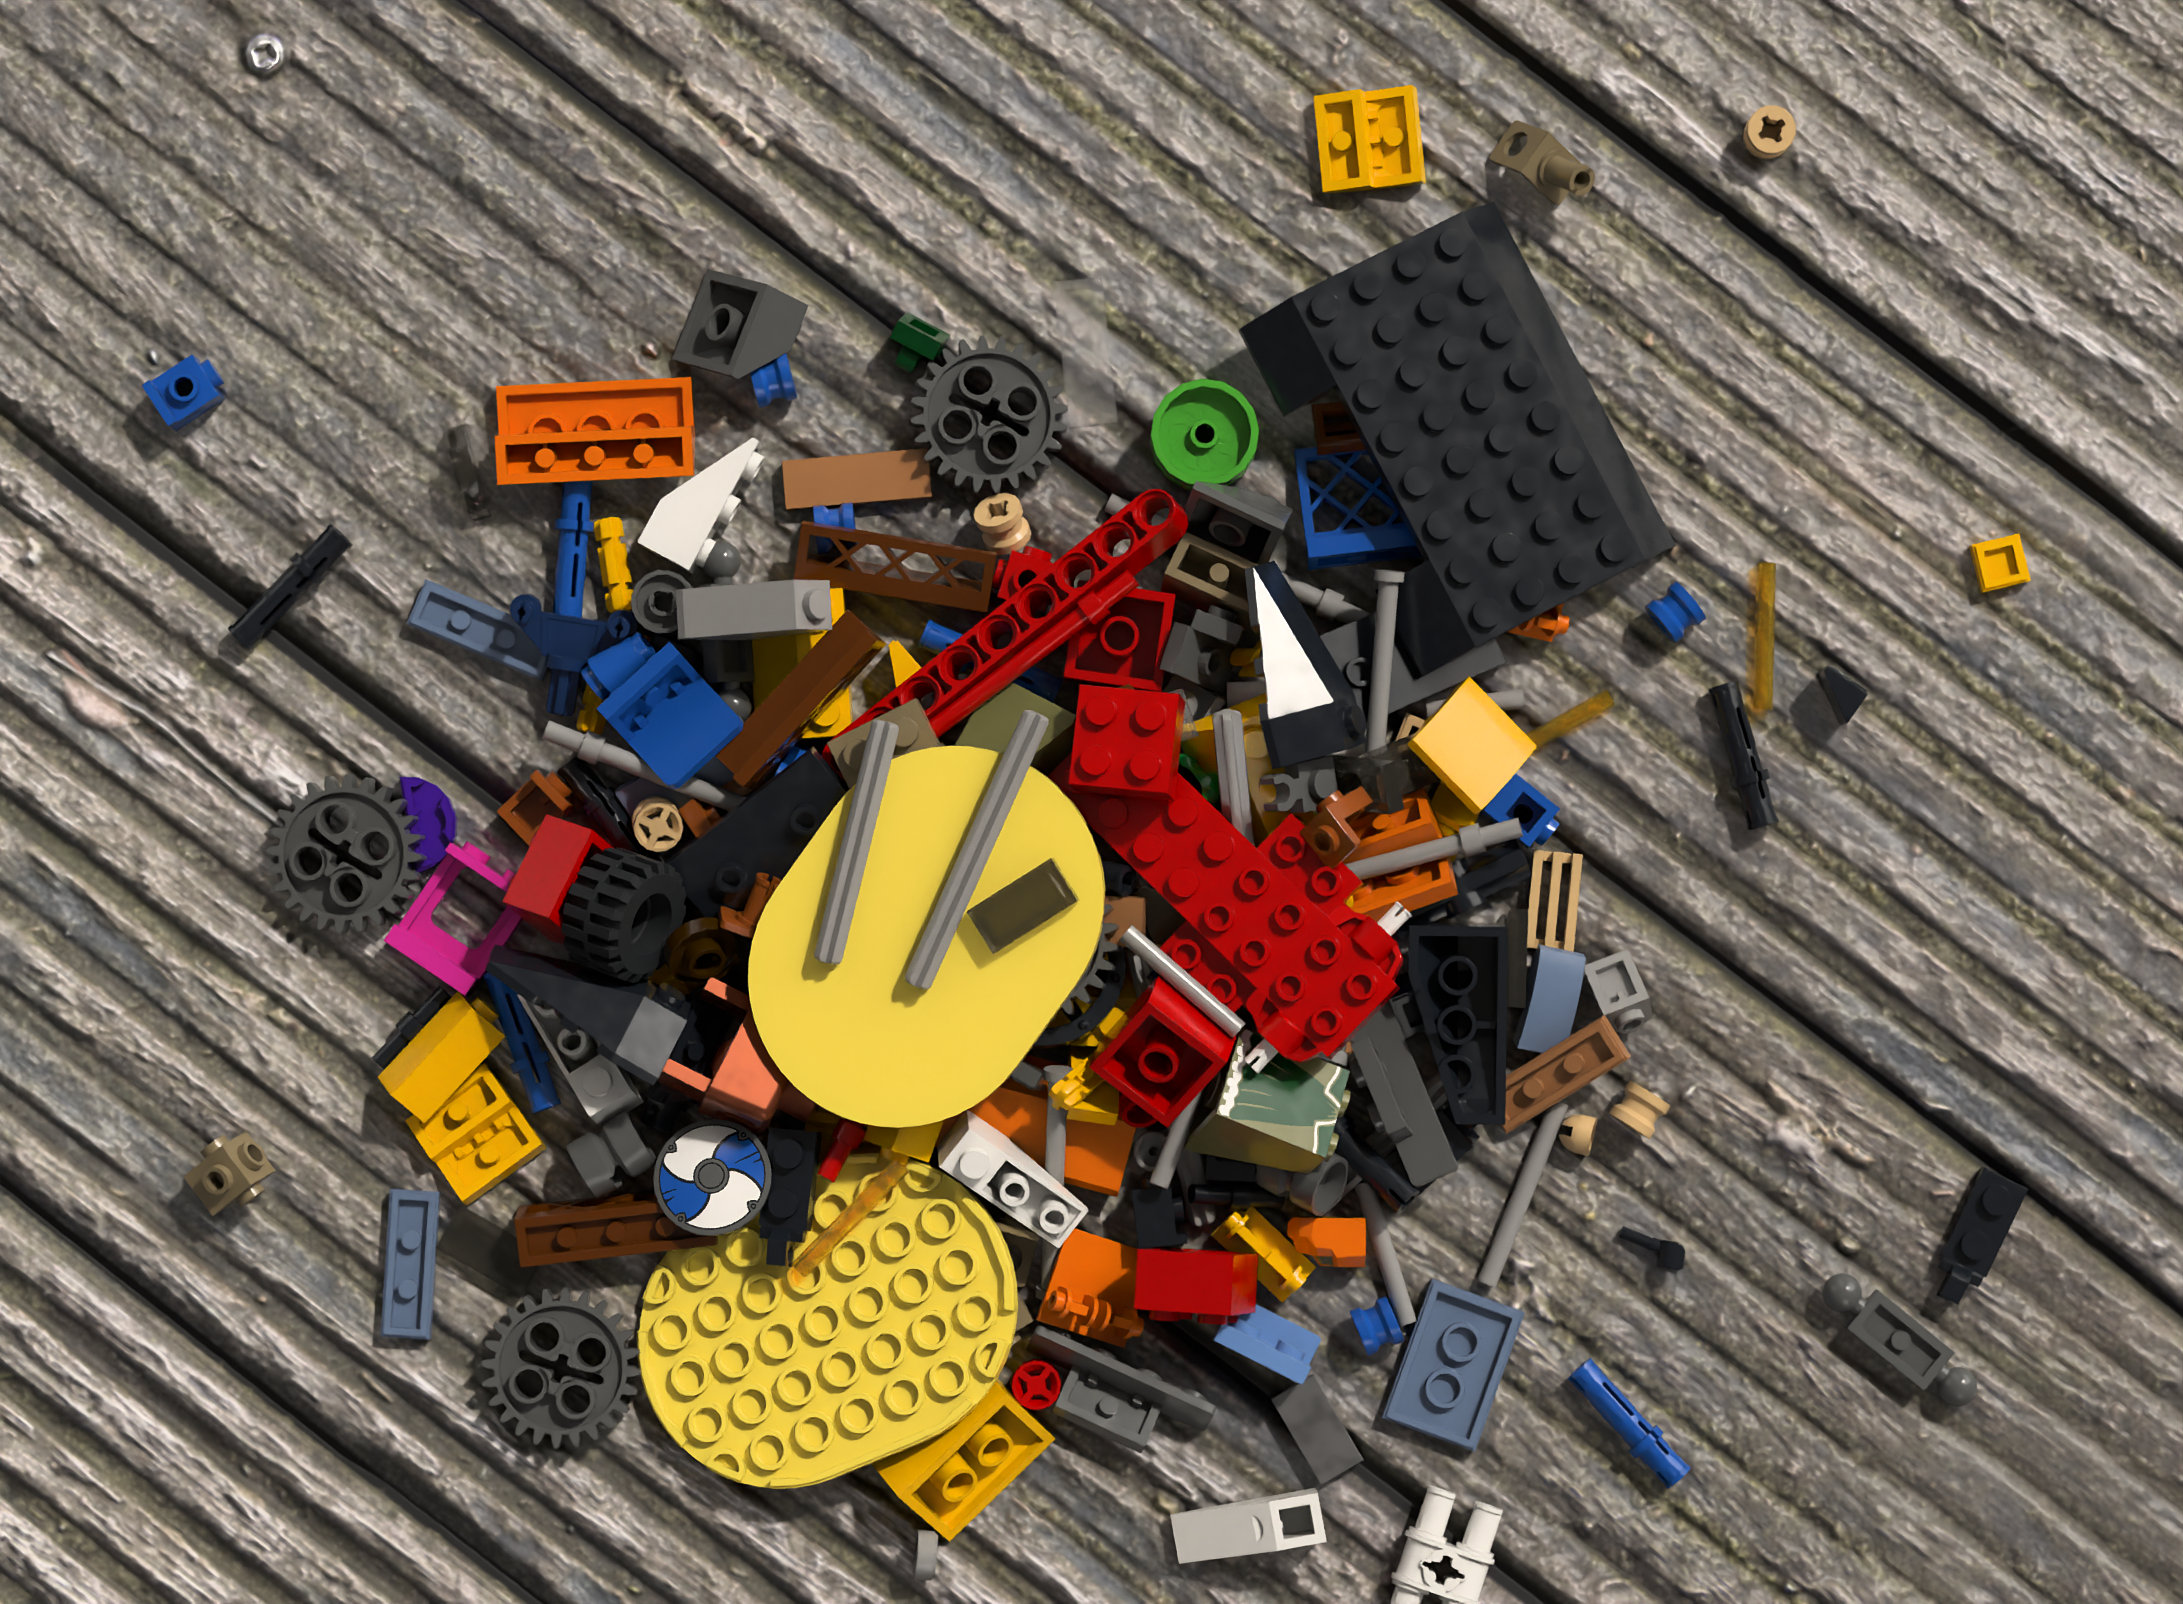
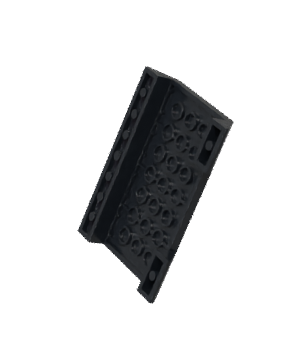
[1238,202,1676,677]

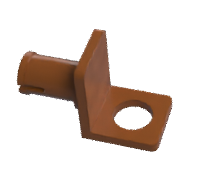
[718,873,782,939]

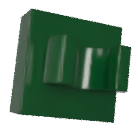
[890,312,950,373]

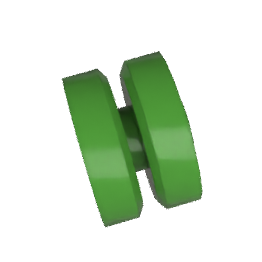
[1150,379,1259,491]

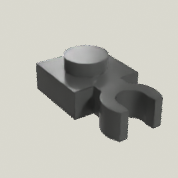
[1191,605,1244,648]
[1260,755,1337,813]

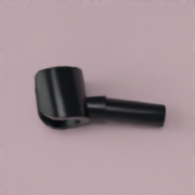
[1619,1226,1685,1270]

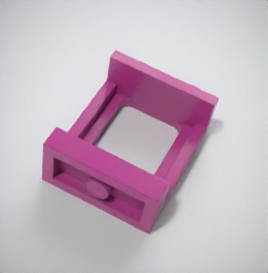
[383,841,523,996]

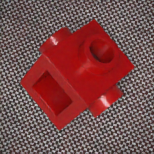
[992,546,1053,616]

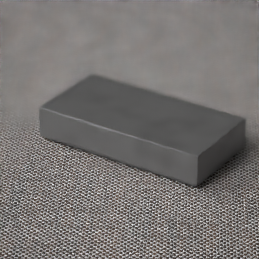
[1271,1374,1363,1485]

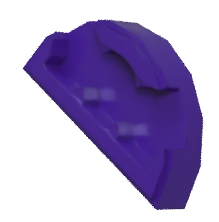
[400,777,458,873]

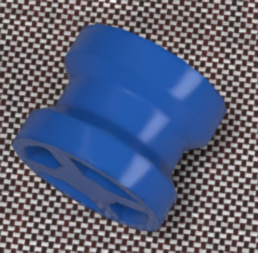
[750,353,797,408]
[813,502,857,555]
[1645,581,1706,644]
[1349,1296,1404,1356]

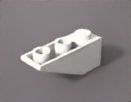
[637,438,765,574]
[517,994,644,1127]
[937,1110,1089,1248]
[1170,1488,1327,1564]

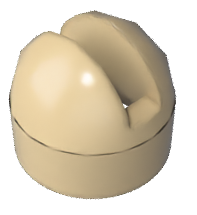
[1559,1114,1597,1156]

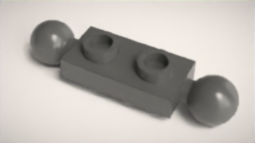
[698,541,755,722]
[1822,1273,1977,1407]

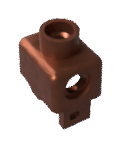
[658,977,816,1135]

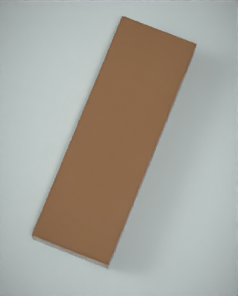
[782,448,932,511]
[1501,1015,1631,1134]

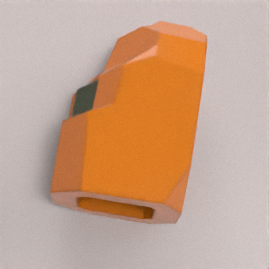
[1287,1216,1366,1267]

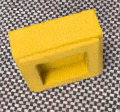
[1969,534,2031,593]

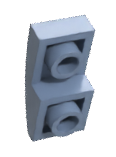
[1513,944,1586,1053]

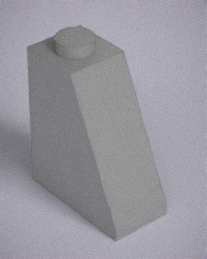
[676,579,832,640]

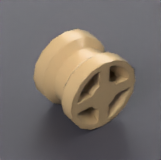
[1743,105,1796,160]
[973,493,1031,555]
[631,796,683,852]
[1608,1080,1671,1140]

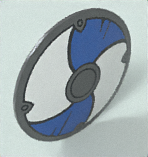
[653,1119,772,1236]

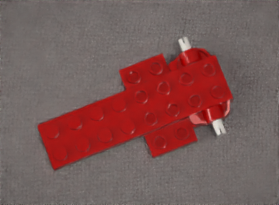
[1048,752,1412,1074]

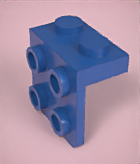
[596,642,744,789]

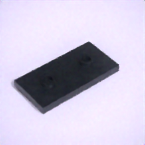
[1320,612,1506,724]
[664,747,850,935]

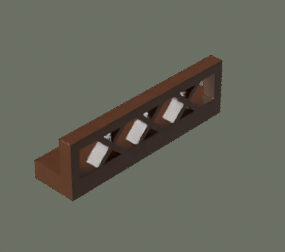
[793,521,997,612]
[715,609,886,790]
[514,1190,718,1268]

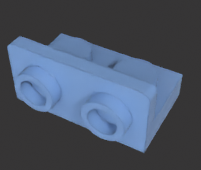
[1212,1304,1321,1385]

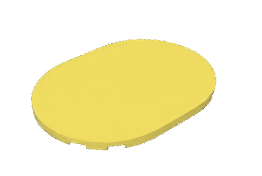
[748,746,1106,1128]
[637,1153,1018,1489]

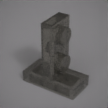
[1329,733,1441,815]

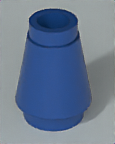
[581,632,656,701]

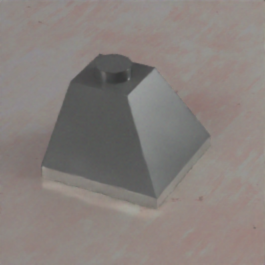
[672,269,809,379]
[1179,481,1293,565]

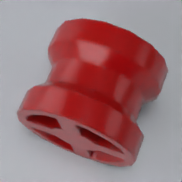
[1012,1359,1061,1410]

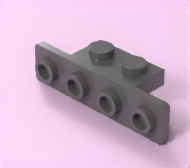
[1348,1001,1458,1187]
[1026,1325,1217,1453]

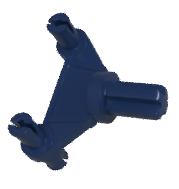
[510,593,638,717]

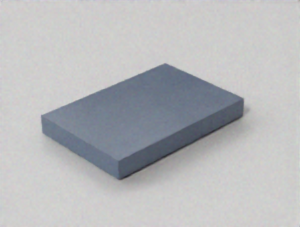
[1381,1278,1525,1452]

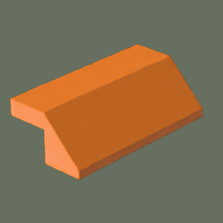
[494,377,695,485]
[1342,788,1458,922]
[935,1054,1136,1197]

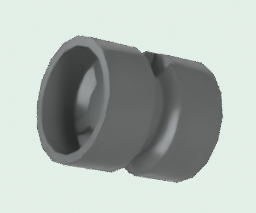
[631,570,693,638]
[566,1110,657,1199]
[1255,1153,1349,1216]

